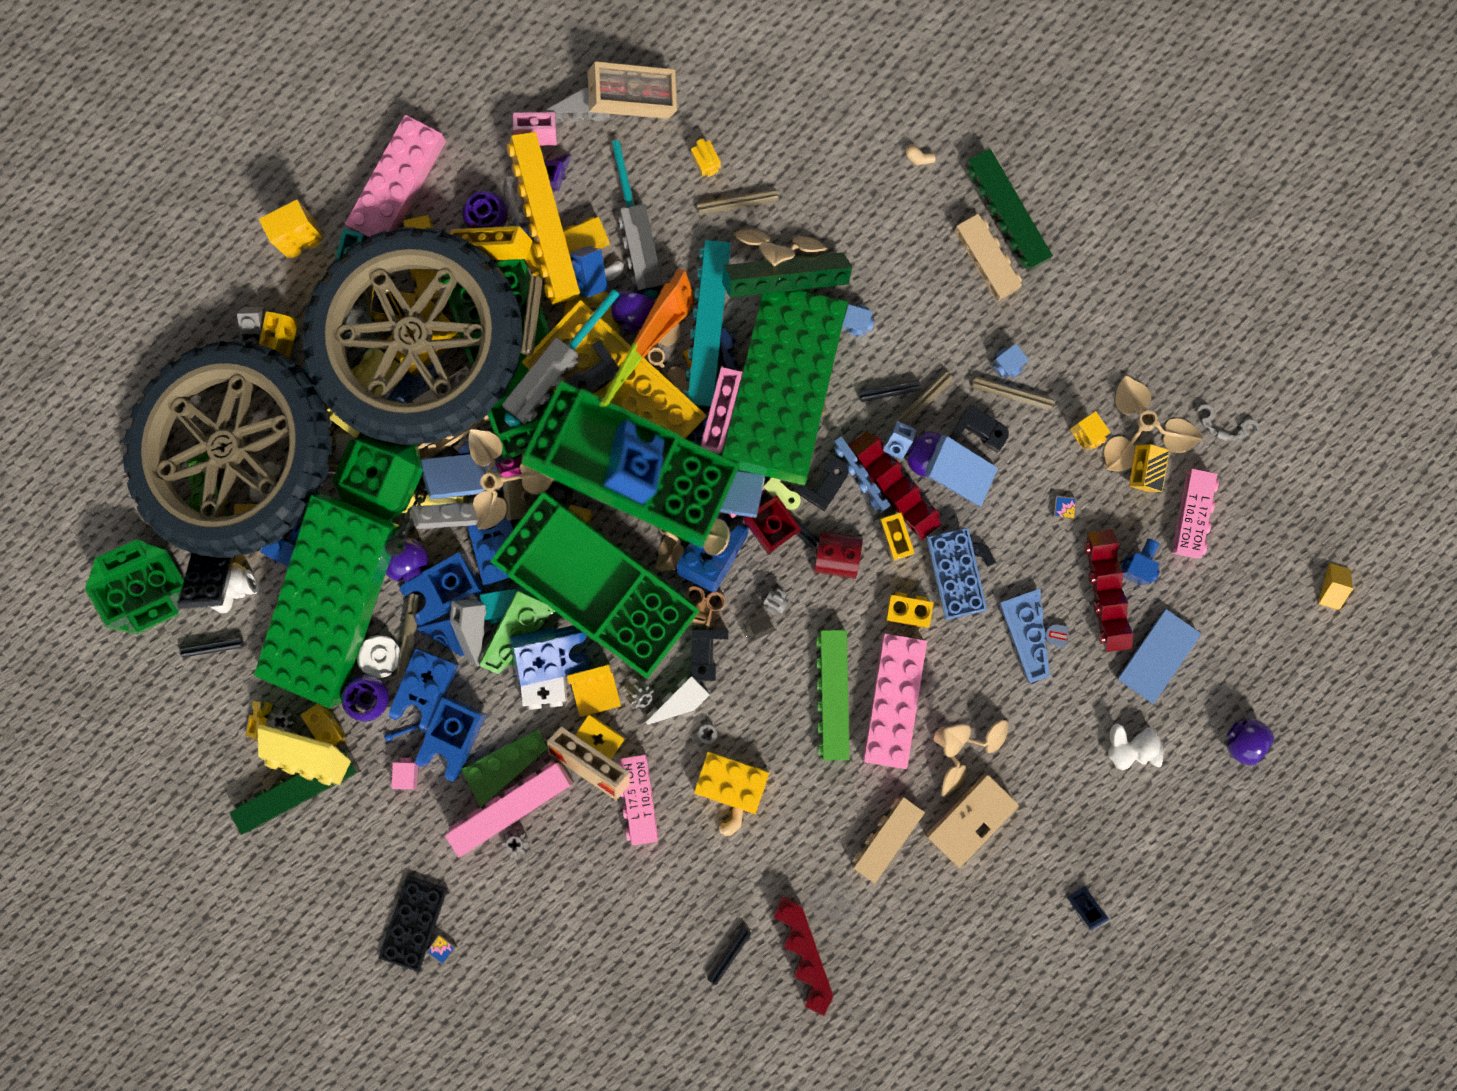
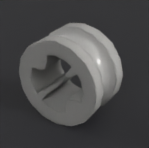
[698,724,717,744]

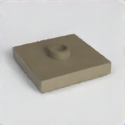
[503,479,542,521]

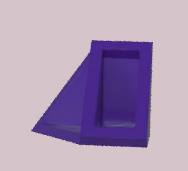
[544,154,571,191]

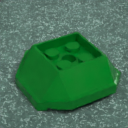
[333,435,424,521]
[85,539,183,634]

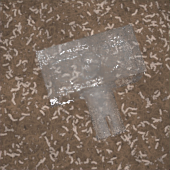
[502,176,530,226]

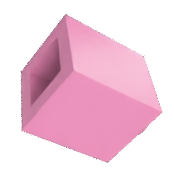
[392,758,418,789]

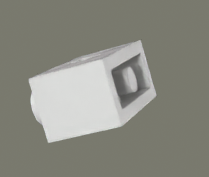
[521,676,568,710]

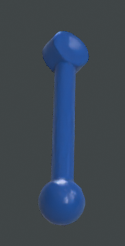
[385,721,421,741]

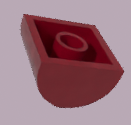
[743,496,801,554]
[814,530,863,579]

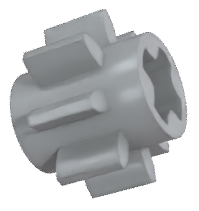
[763,589,789,616]
[626,681,654,709]
[266,709,295,733]
[502,830,530,858]

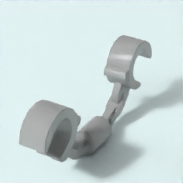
[1195,404,1259,441]

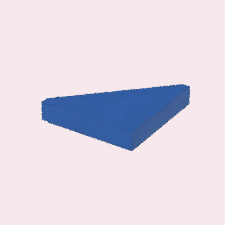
[417,619,464,656]

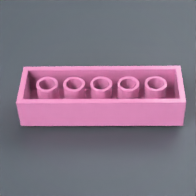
[345,115,446,239]
[862,634,927,769]
[445,760,574,858]

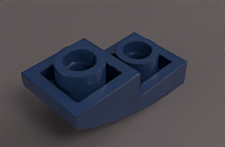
[721,328,738,370]

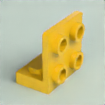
[567,665,621,717]

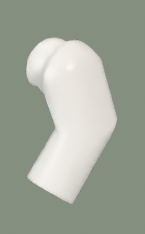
[604,261,624,280]

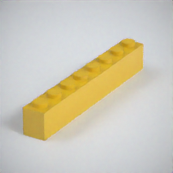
[507,132,580,304]

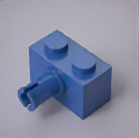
[569,246,608,297]
[260,523,302,567]
[1121,538,1160,585]

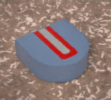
[1045,625,1069,648]

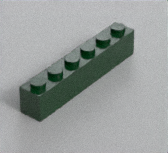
[965,148,1053,273]
[722,252,852,298]
[229,748,361,835]

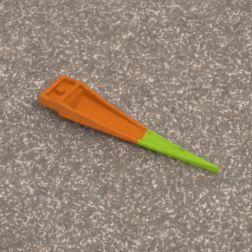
[600,269,695,406]

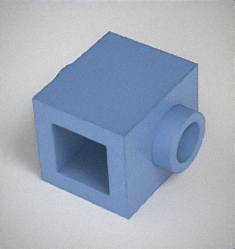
[842,305,875,337]
[993,344,1029,379]
[883,421,916,460]

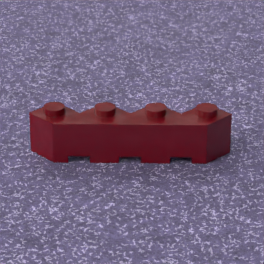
[848,431,942,540]
[1084,529,1133,652]
[773,895,834,1016]

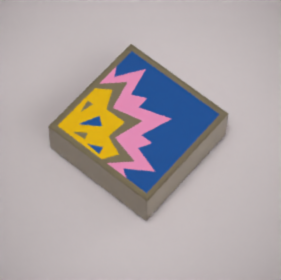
[1052,496,1077,520]
[426,934,457,965]

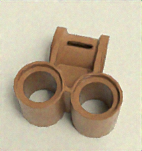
[685,585,726,630]

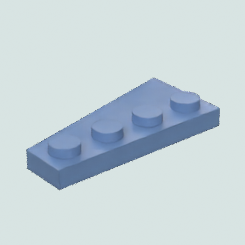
[833,436,890,513]
[999,589,1050,683]

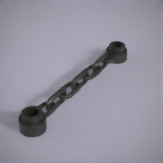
[385,457,437,557]

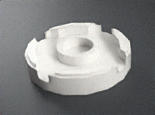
[357,635,400,678]

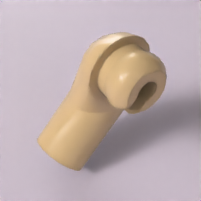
[906,144,935,165]
[719,807,743,836]

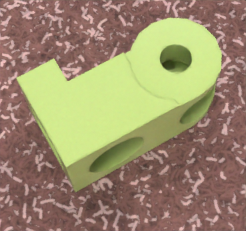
[764,478,801,511]

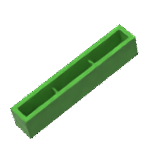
[816,630,849,760]

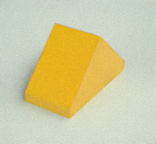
[1318,563,1353,610]

